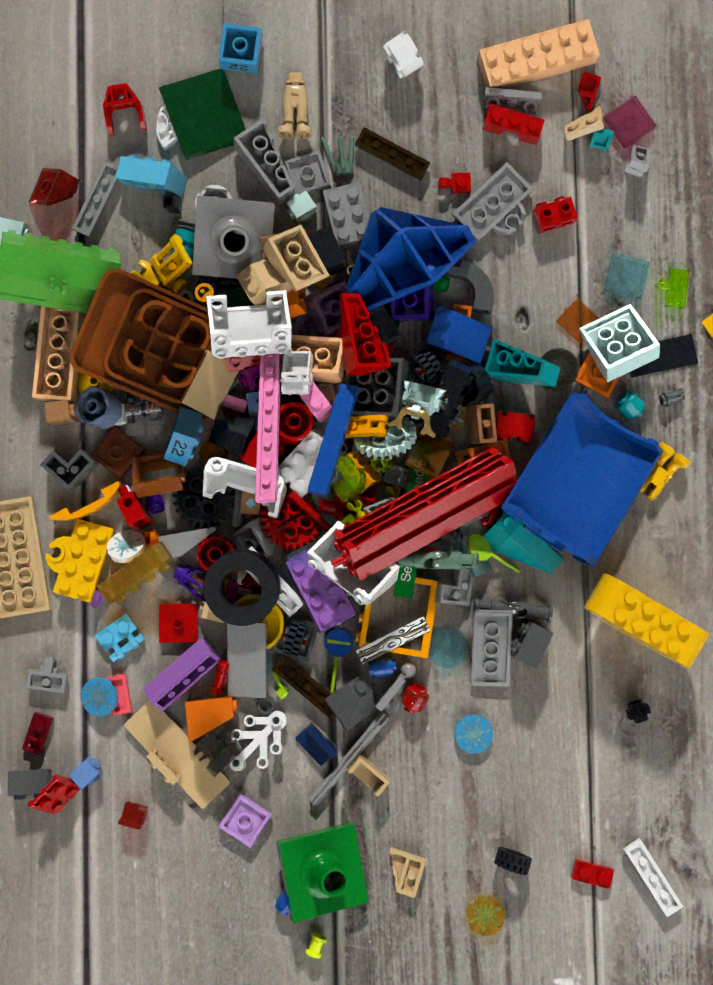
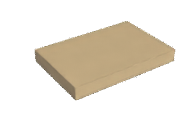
[179,350,239,420]

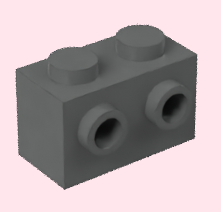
[8,769,51,800]

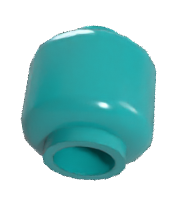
[616,391,645,419]

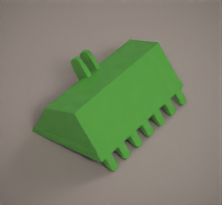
[0,230,121,313]

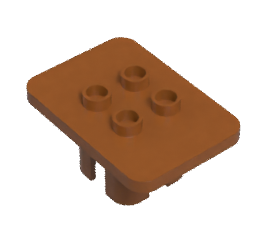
[70,269,225,423]

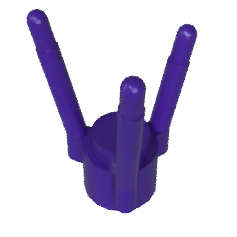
[173,564,207,602]

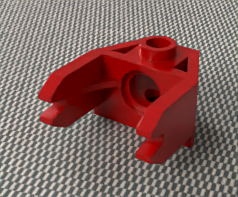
[103,83,147,136]

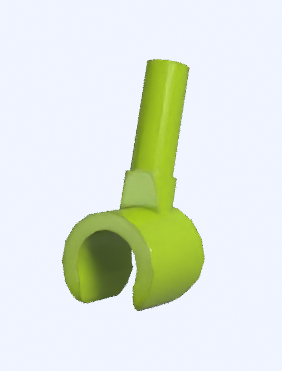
[273,672,289,699]

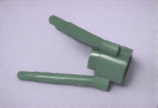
[321,137,354,177]

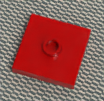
[159,604,198,643]

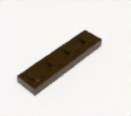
[355,127,430,181]
[272,654,334,719]

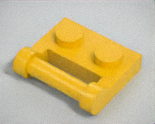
[150,234,192,286]

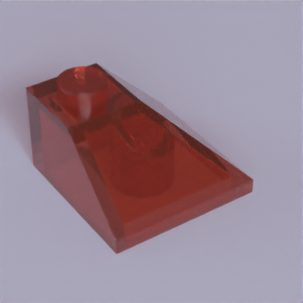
[28,168,79,206]

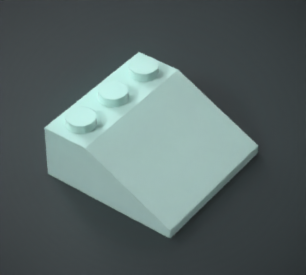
[579,304,660,382]

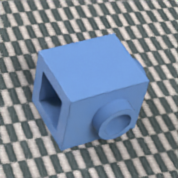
[68,756,103,790]

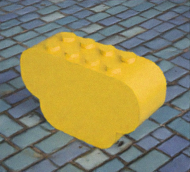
[583,573,710,670]

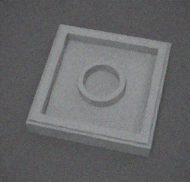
[284,150,331,195]

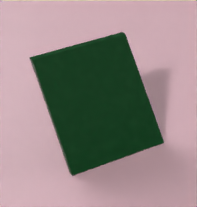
[159,68,246,160]

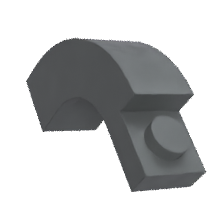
[444,260,494,315]

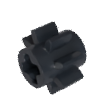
[625,700,651,723]

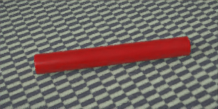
[289,491,332,532]

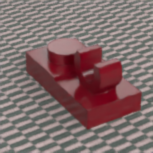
[22,712,54,755]

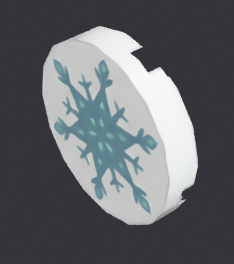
[107,530,146,563]

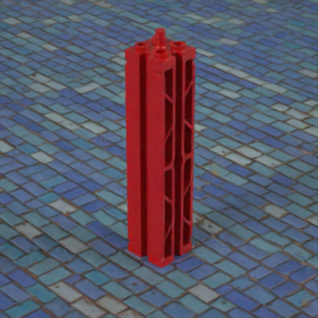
[330,447,518,581]

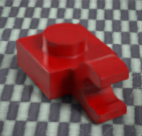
[438,172,471,194]

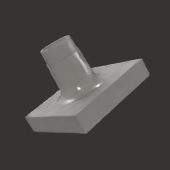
[192,195,275,278]

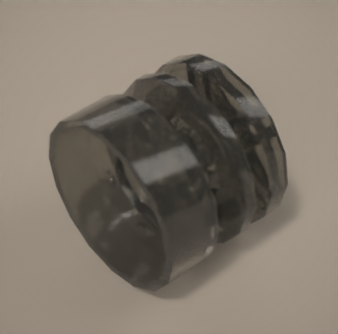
[538,348,579,392]
[191,724,244,777]

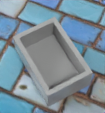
[323,182,369,250]

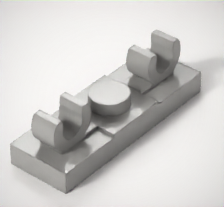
[483,87,542,114]

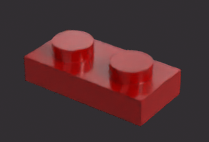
[571,858,614,889]

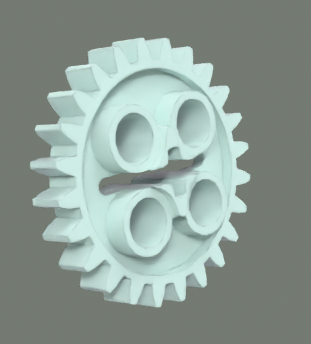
[354,417,417,460]

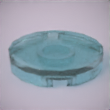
[429,630,467,668]

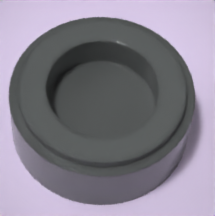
[257,695,276,715]

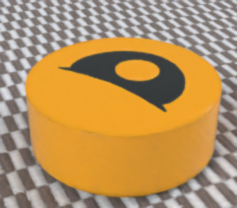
[195,283,215,304]

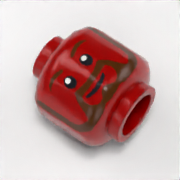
[401,683,429,714]

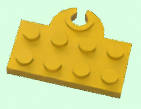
[45,519,115,603]

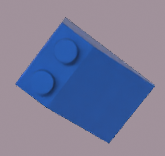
[425,306,492,364]

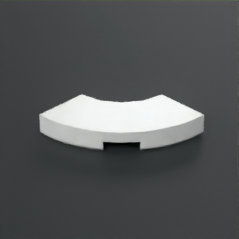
[156,104,178,151]

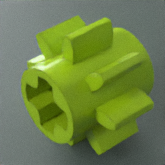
[369,455,393,473]

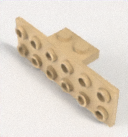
[124,700,230,809]

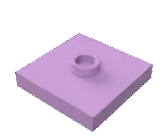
[218,793,272,848]

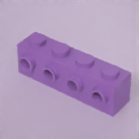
[143,637,221,712]

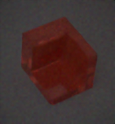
[118,801,148,830]

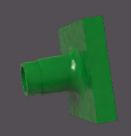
[276,822,369,923]

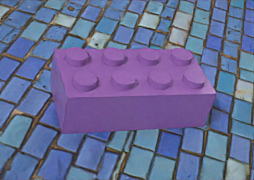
[285,550,356,634]

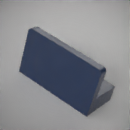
[295,722,338,766]

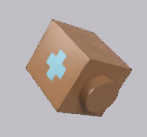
[240,491,261,519]

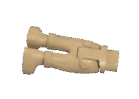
[277,72,312,140]

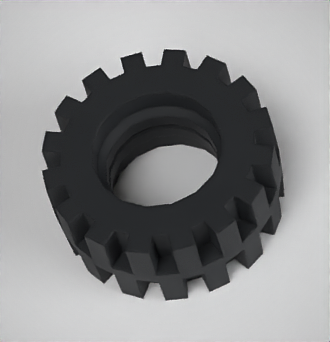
[494,847,532,875]

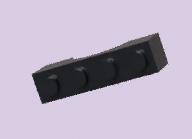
[419,359,474,442]

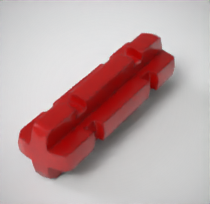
[211,660,230,696]

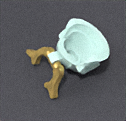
[388,381,447,437]

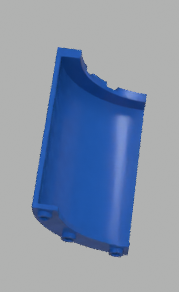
[501,392,663,568]

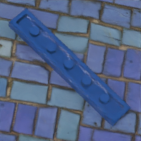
[307,383,360,496]

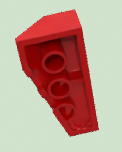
[340,293,391,376]

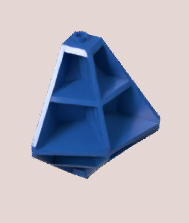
[345,207,476,311]

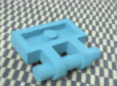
[95,613,145,662]

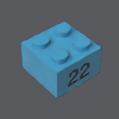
[218,23,263,74]
[163,407,204,466]

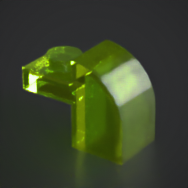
[332,456,366,502]

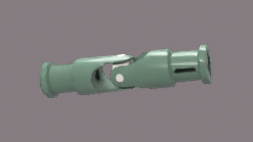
[398,551,479,570]

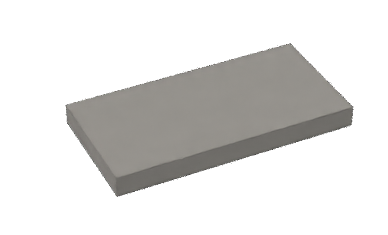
[470,610,513,687]
[227,621,267,698]

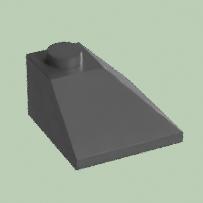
[324,674,376,731]

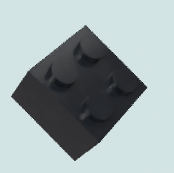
[308,225,346,279]

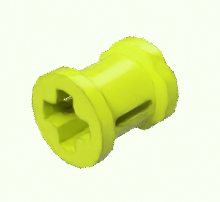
[305,932,328,959]

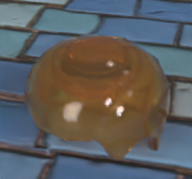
[198,439,229,464]

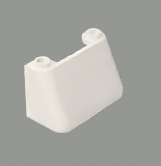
[203,457,287,518]
[307,521,400,605]

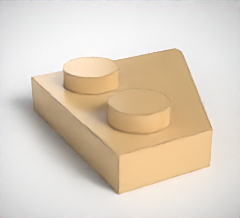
[390,847,427,898]

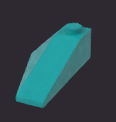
[483,512,564,574]

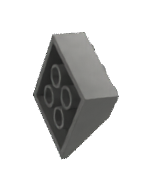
[345,358,409,420]

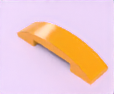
[49,481,124,521]

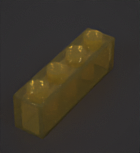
[97,541,175,605]

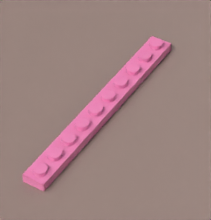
[255,353,281,503]

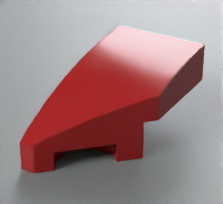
[577,71,602,111]

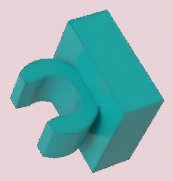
[589,128,614,151]

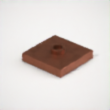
[91,426,145,480]

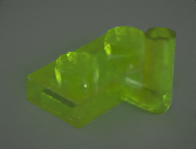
[654,268,690,309]

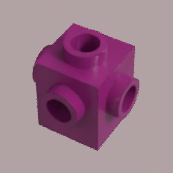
[239,365,260,393]

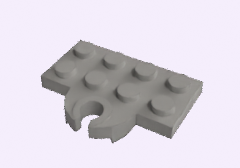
[452,162,533,242]

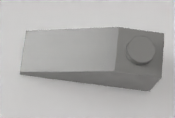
[158,527,218,562]

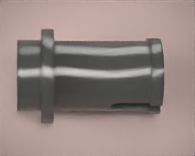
[659,388,685,407]

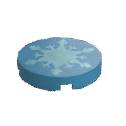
[81,677,119,717]
[454,714,493,754]

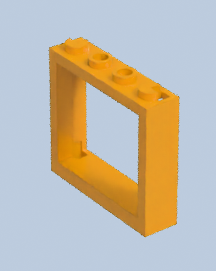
[355,577,440,658]

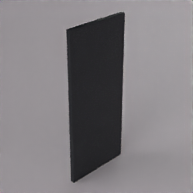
[630,334,698,378]

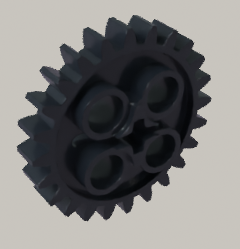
[172,466,235,529]

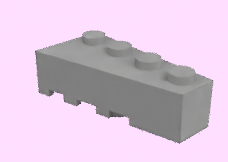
[233,117,294,207]

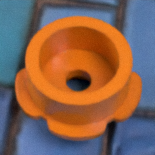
[143,529,160,547]

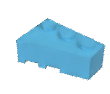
[115,155,188,199]

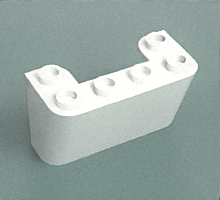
[206,290,292,359]

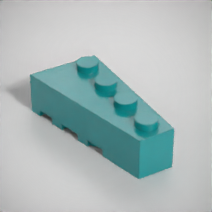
[485,338,560,387]

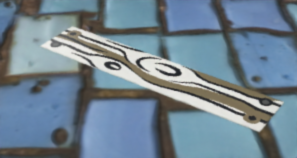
[356,617,430,664]

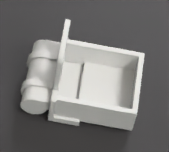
[280,351,313,395]

